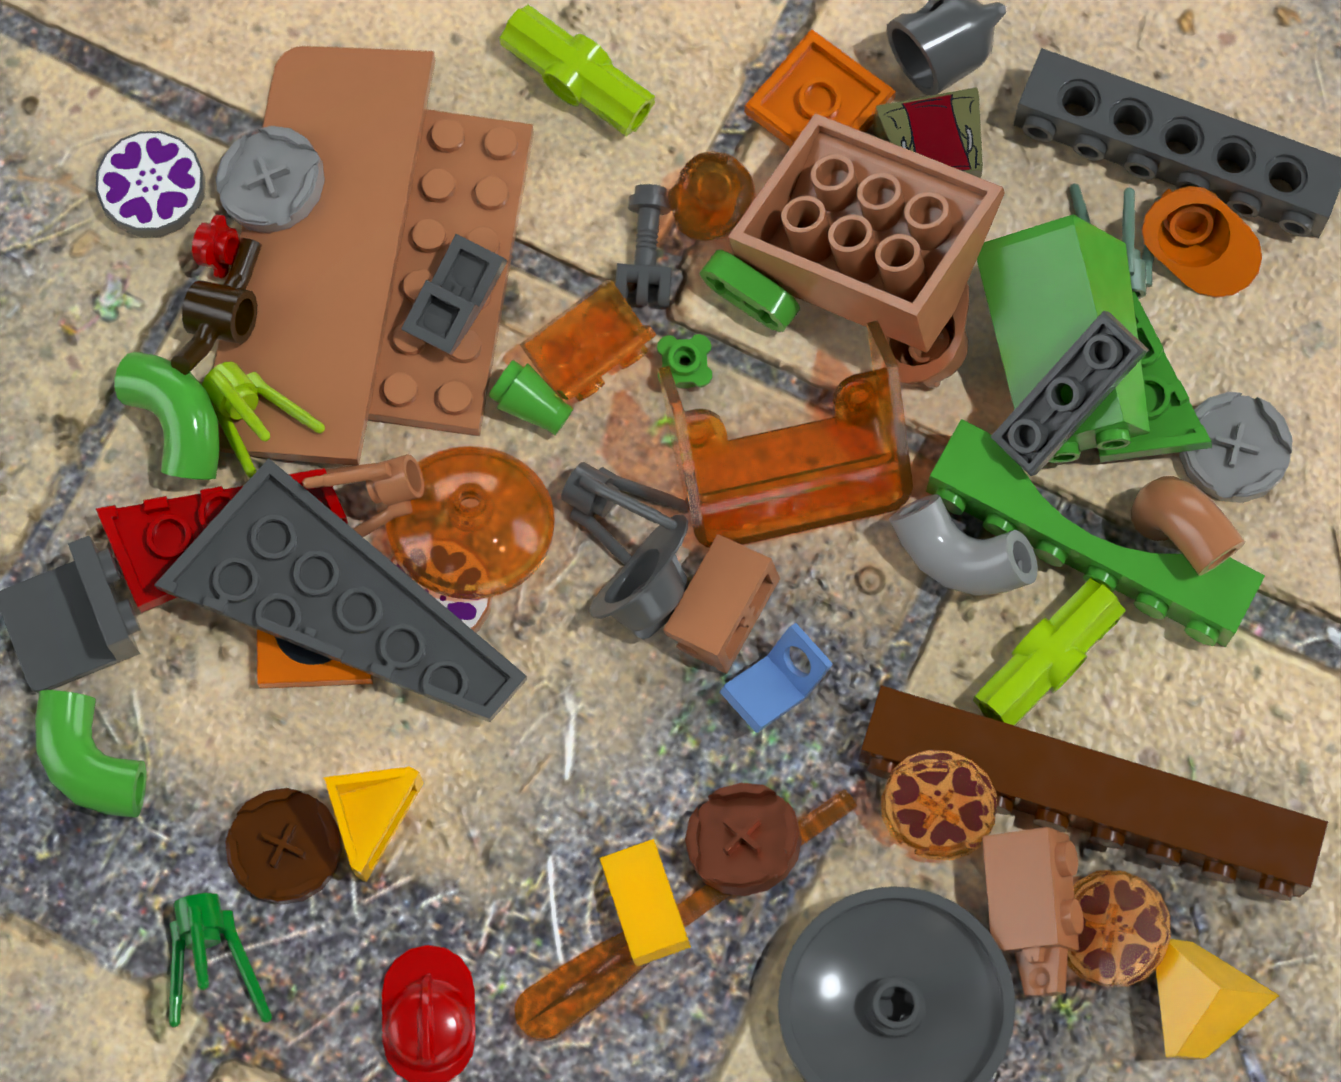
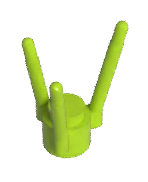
[202,362,325,478]

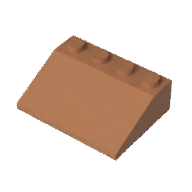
[728,113,1005,353]

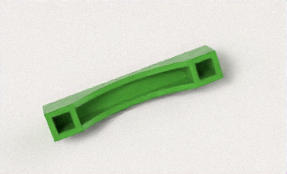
[926,419,1265,647]

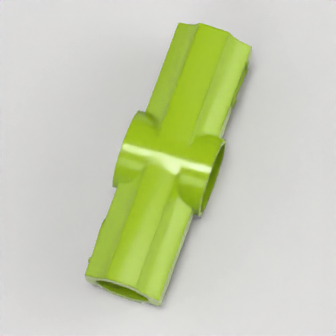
[500,4,655,137]
[973,578,1126,726]

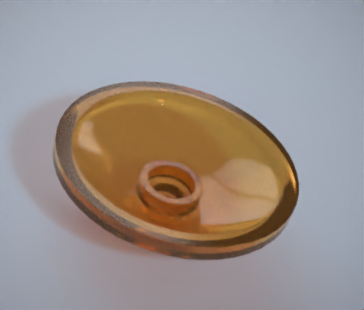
[386,446,555,599]

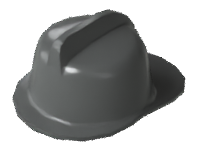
[589,514,689,640]

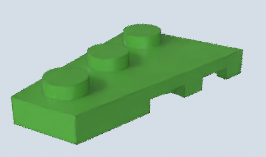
[1098,291,1212,463]

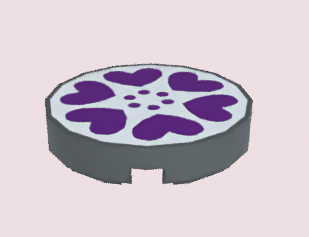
[95,131,205,237]

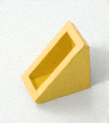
[324,766,424,882]
[1155,938,1280,1060]

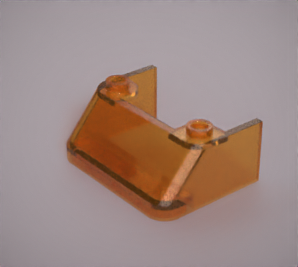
[658,320,913,548]

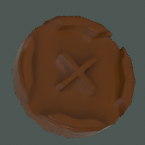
[225,788,342,905]

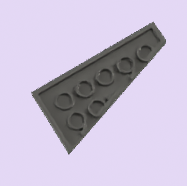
[155,458,527,722]

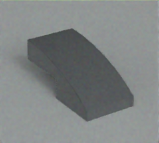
[401,234,508,355]

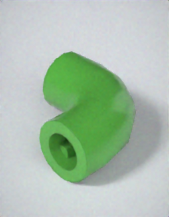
[114,351,220,480]
[35,690,147,818]

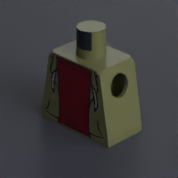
[873,87,983,178]

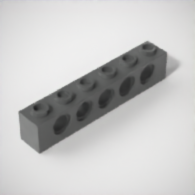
[1013,48,1341,238]

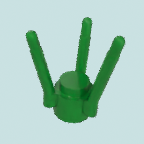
[169,893,272,1028]

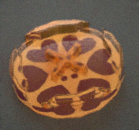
[881,750,997,861]
[1067,870,1171,988]

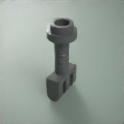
[614,184,672,307]

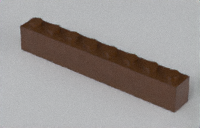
[858,685,1328,901]

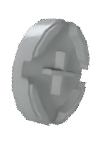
[216,126,325,233]
[1179,392,1292,503]

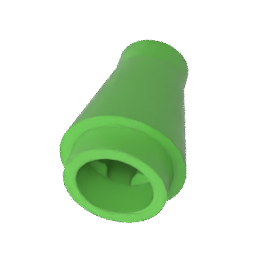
[488,360,574,436]

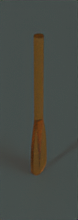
[515,789,857,1041]

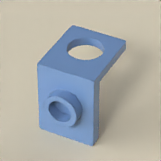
[720,623,833,733]

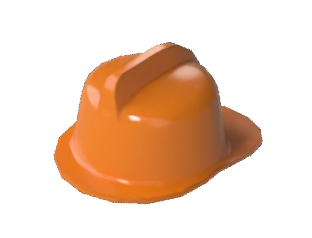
[1142,186,1262,297]

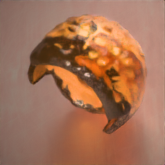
[668,150,756,242]

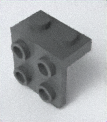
[0,535,141,693]

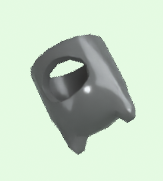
[887,0,1006,96]

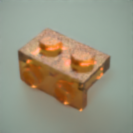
[519,280,656,402]

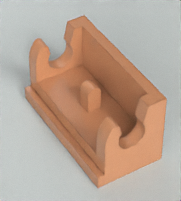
[663,534,780,674]

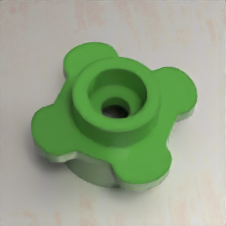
[657,334,713,389]

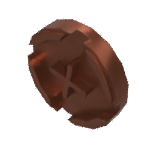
[685,782,802,896]

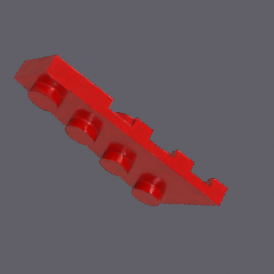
[96,468,348,613]

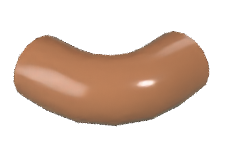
[1131,476,1245,576]

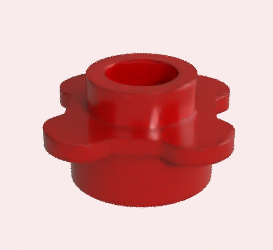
[192,214,240,279]

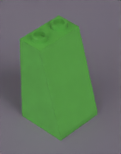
[977,214,1150,463]

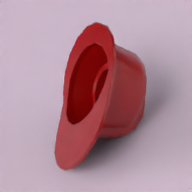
[382,945,476,1082]

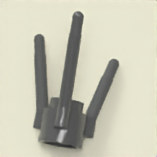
[561,461,693,565]

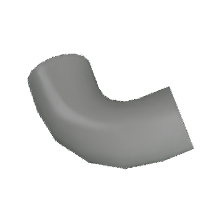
[889,494,1038,596]

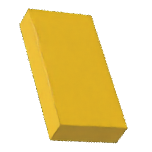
[599,839,691,967]

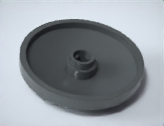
[778,886,1015,1082]

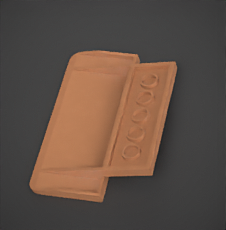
[212,46,534,465]

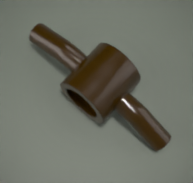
[171,238,262,375]

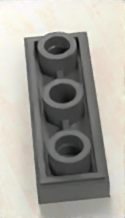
[991,311,1149,476]

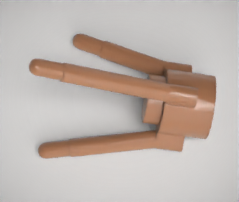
[302,454,424,537]

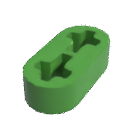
[700,250,800,332]

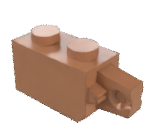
[982,827,1084,997]

